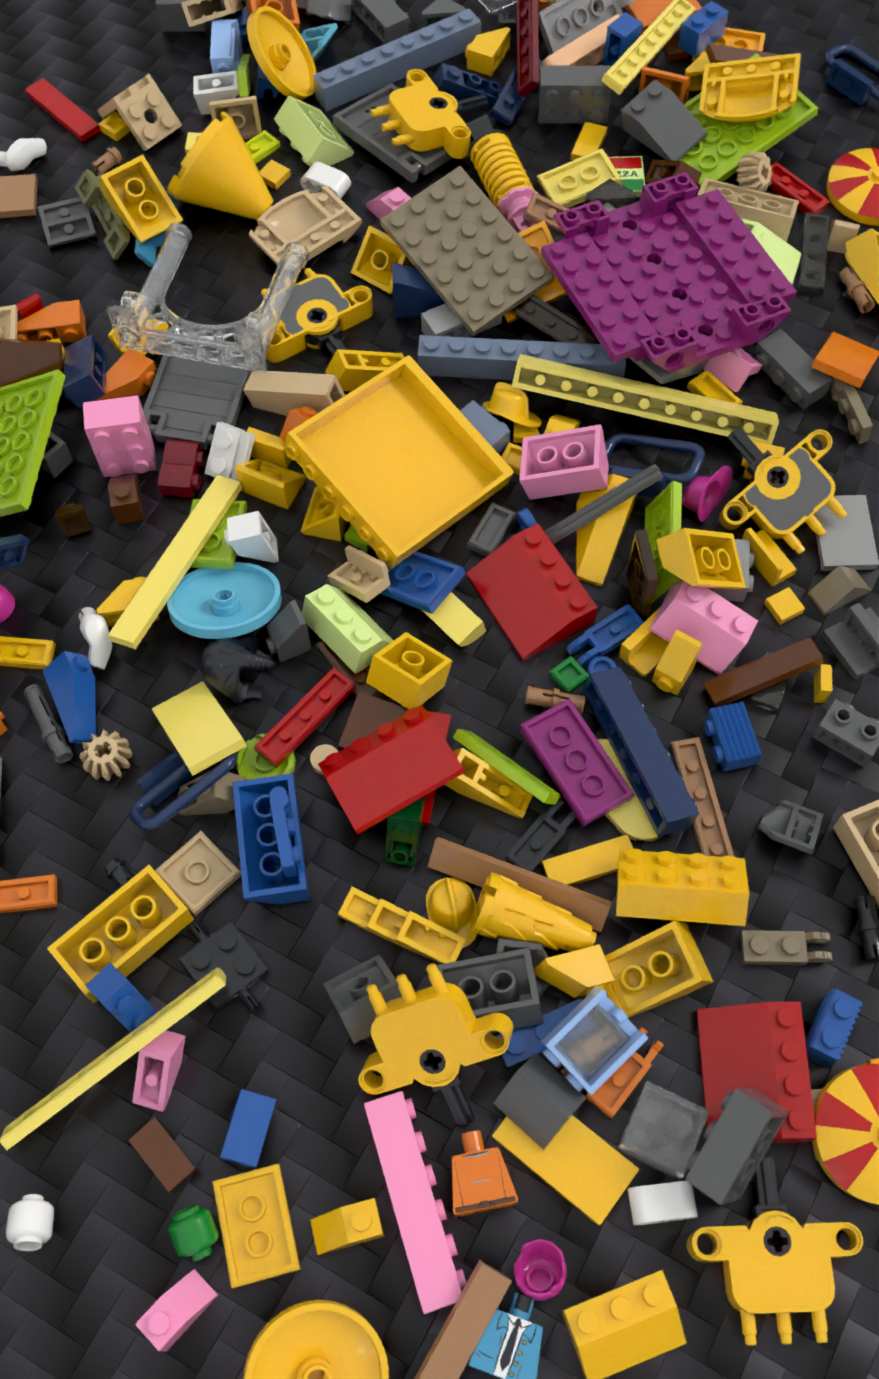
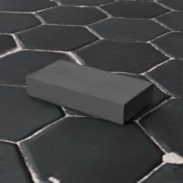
[467,503,516,557]

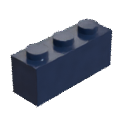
[62,334,107,408]

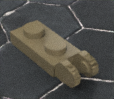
[830,377,873,444]
[740,930,833,965]

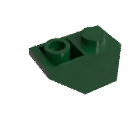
[385,797,425,867]

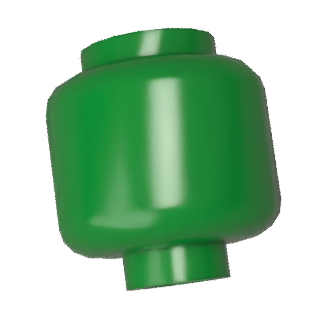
[168,1204,219,1261]

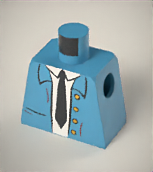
[468,1292,543,1379]

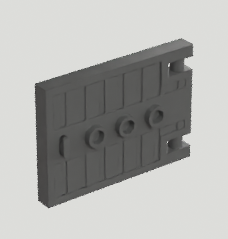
[333,83,470,183]
[143,332,259,450]

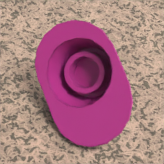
[682,465,733,522]

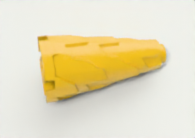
[470,872,596,952]

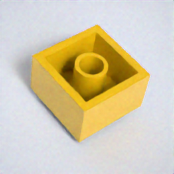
[366,632,453,709]

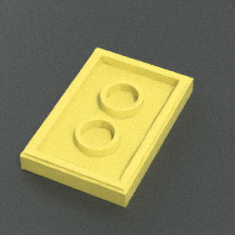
[537,148,622,208]

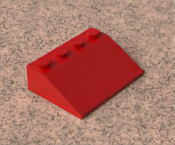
[466,523,598,661]
[318,705,465,835]
[696,1002,817,1144]

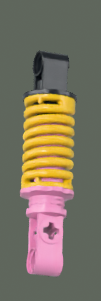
[466,114,538,233]

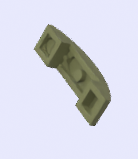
[75,169,130,260]

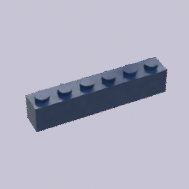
[582,666,700,837]

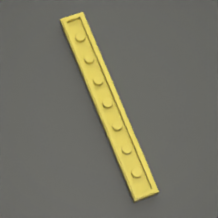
[601,0,696,95]
[108,475,242,649]
[0,967,226,1150]

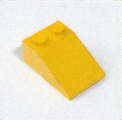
[99,155,183,244]
[604,921,714,1018]

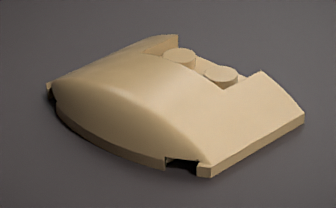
[249,186,362,272]

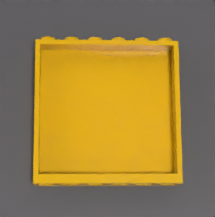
[284,355,515,569]

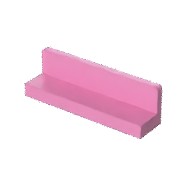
[700,332,763,392]

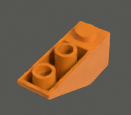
[17,300,86,343]

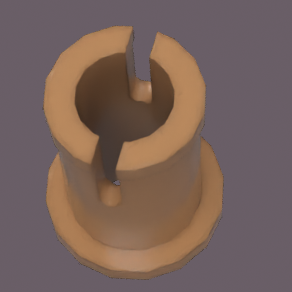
[91,147,123,175]

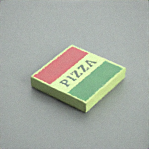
[597,156,645,198]

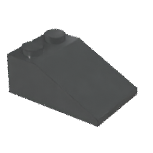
[622,80,707,160]

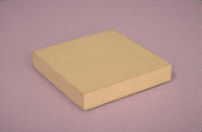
[155,831,241,917]

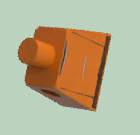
[452,1130,518,1218]

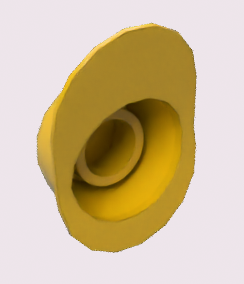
[482,382,542,428]
[426,878,478,948]

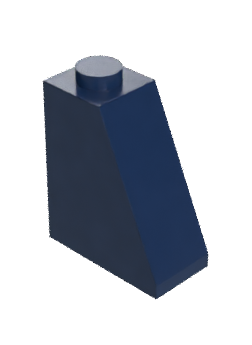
[391,263,446,318]

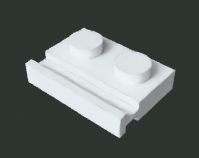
[204,422,256,481]

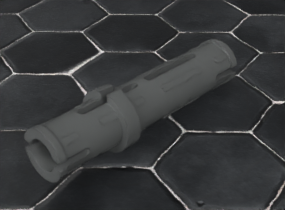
[23,684,74,764]

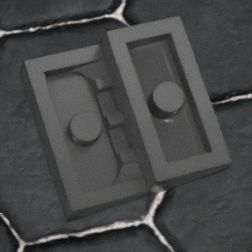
[38,197,96,247]

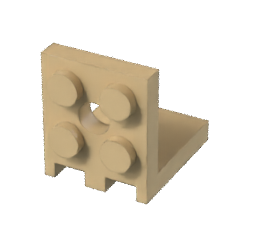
[97,74,182,151]

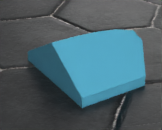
[301,23,338,60]

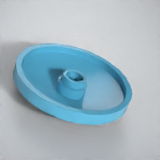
[167,562,282,639]

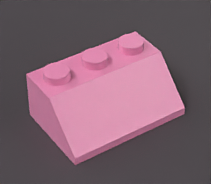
[519,424,609,500]
[648,579,758,675]

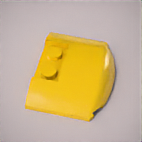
[699,53,801,122]

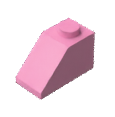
[366,187,411,219]
[132,1030,185,1112]
[135,1269,218,1351]

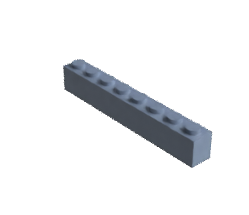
[313,8,481,112]
[418,335,626,380]

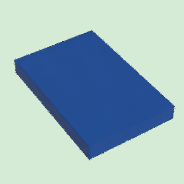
[379,551,466,614]

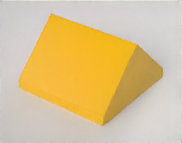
[351,226,412,294]
[235,458,306,510]
[300,486,347,541]

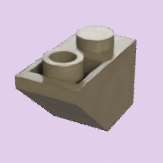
[178,771,245,816]

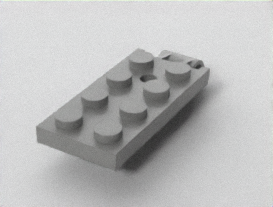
[538,0,636,55]

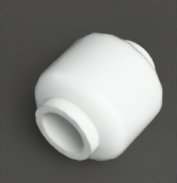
[6,1194,54,1251]

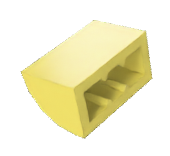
[422,592,486,647]

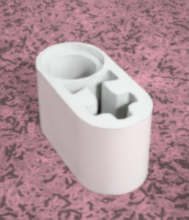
[300,162,351,199]
[628,1181,698,1225]

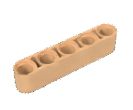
[542,14,621,66]

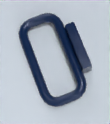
[824,44,879,106]
[605,433,705,498]
[129,750,237,831]

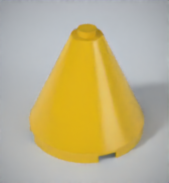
[167,112,274,220]

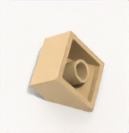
[209,96,262,139]

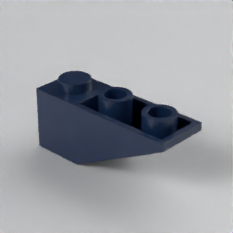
[432,63,503,105]

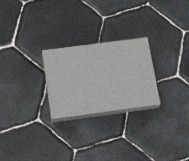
[813,495,879,571]

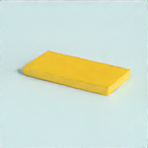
[491,1115,639,1226]

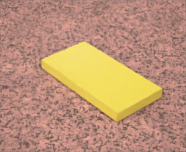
[152,681,247,776]

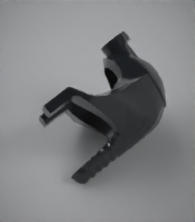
[199,635,276,703]

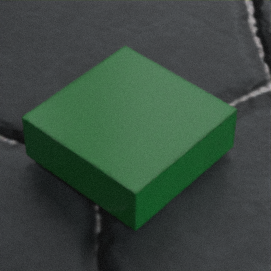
[549,656,589,694]

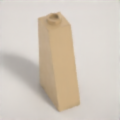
[181,0,243,27]
[243,370,345,416]

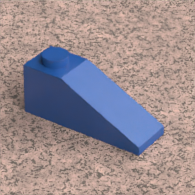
[43,651,96,744]

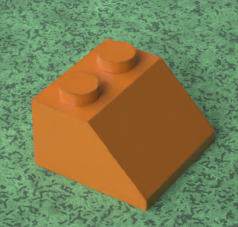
[638,66,691,104]

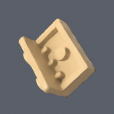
[328,545,391,603]

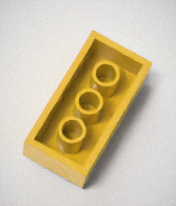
[616,849,749,926]
[47,865,194,1004]

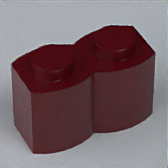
[158,440,205,498]

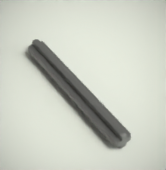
[544,464,663,544]

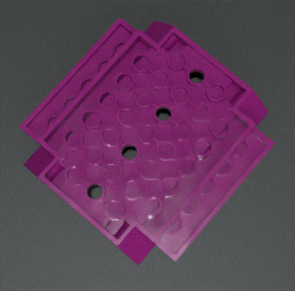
[541,172,797,372]

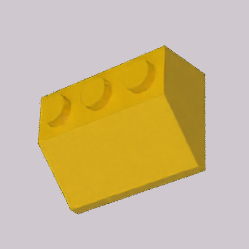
[656,528,746,590]
[561,1270,686,1379]

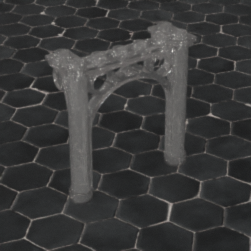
[107,223,310,373]

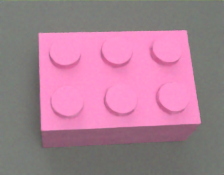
[83,395,156,477]

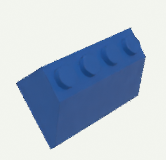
[232,773,310,905]

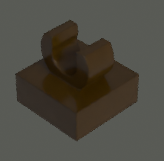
[55,502,91,537]

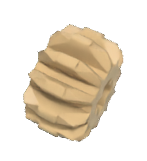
[736,151,773,192]
[80,729,132,781]

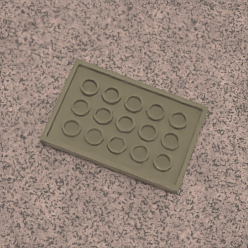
[380,166,554,336]

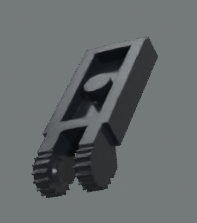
[504,799,577,872]

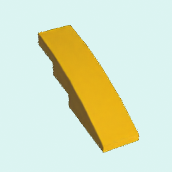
[337,887,466,964]

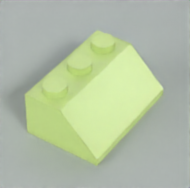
[274,96,355,167]
[302,584,393,674]

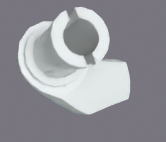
[0,138,47,171]
[78,607,113,670]

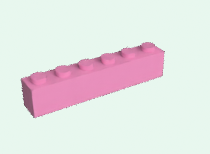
[364,1091,466,1315]

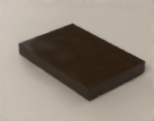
[625,529,658,622]

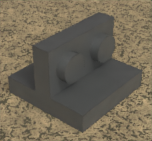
[821,603,879,680]

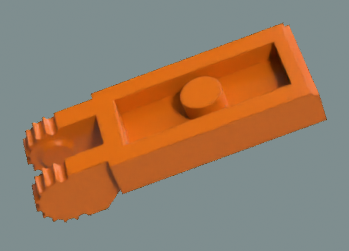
[585,1027,664,1119]

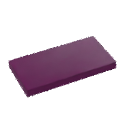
[519,698,635,827]

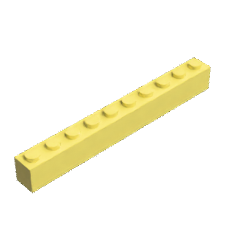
[512,354,779,445]

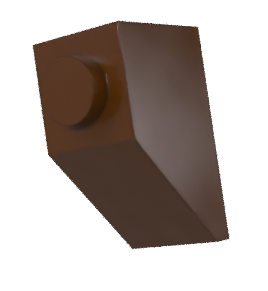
[645,160,702,187]
[108,473,145,525]

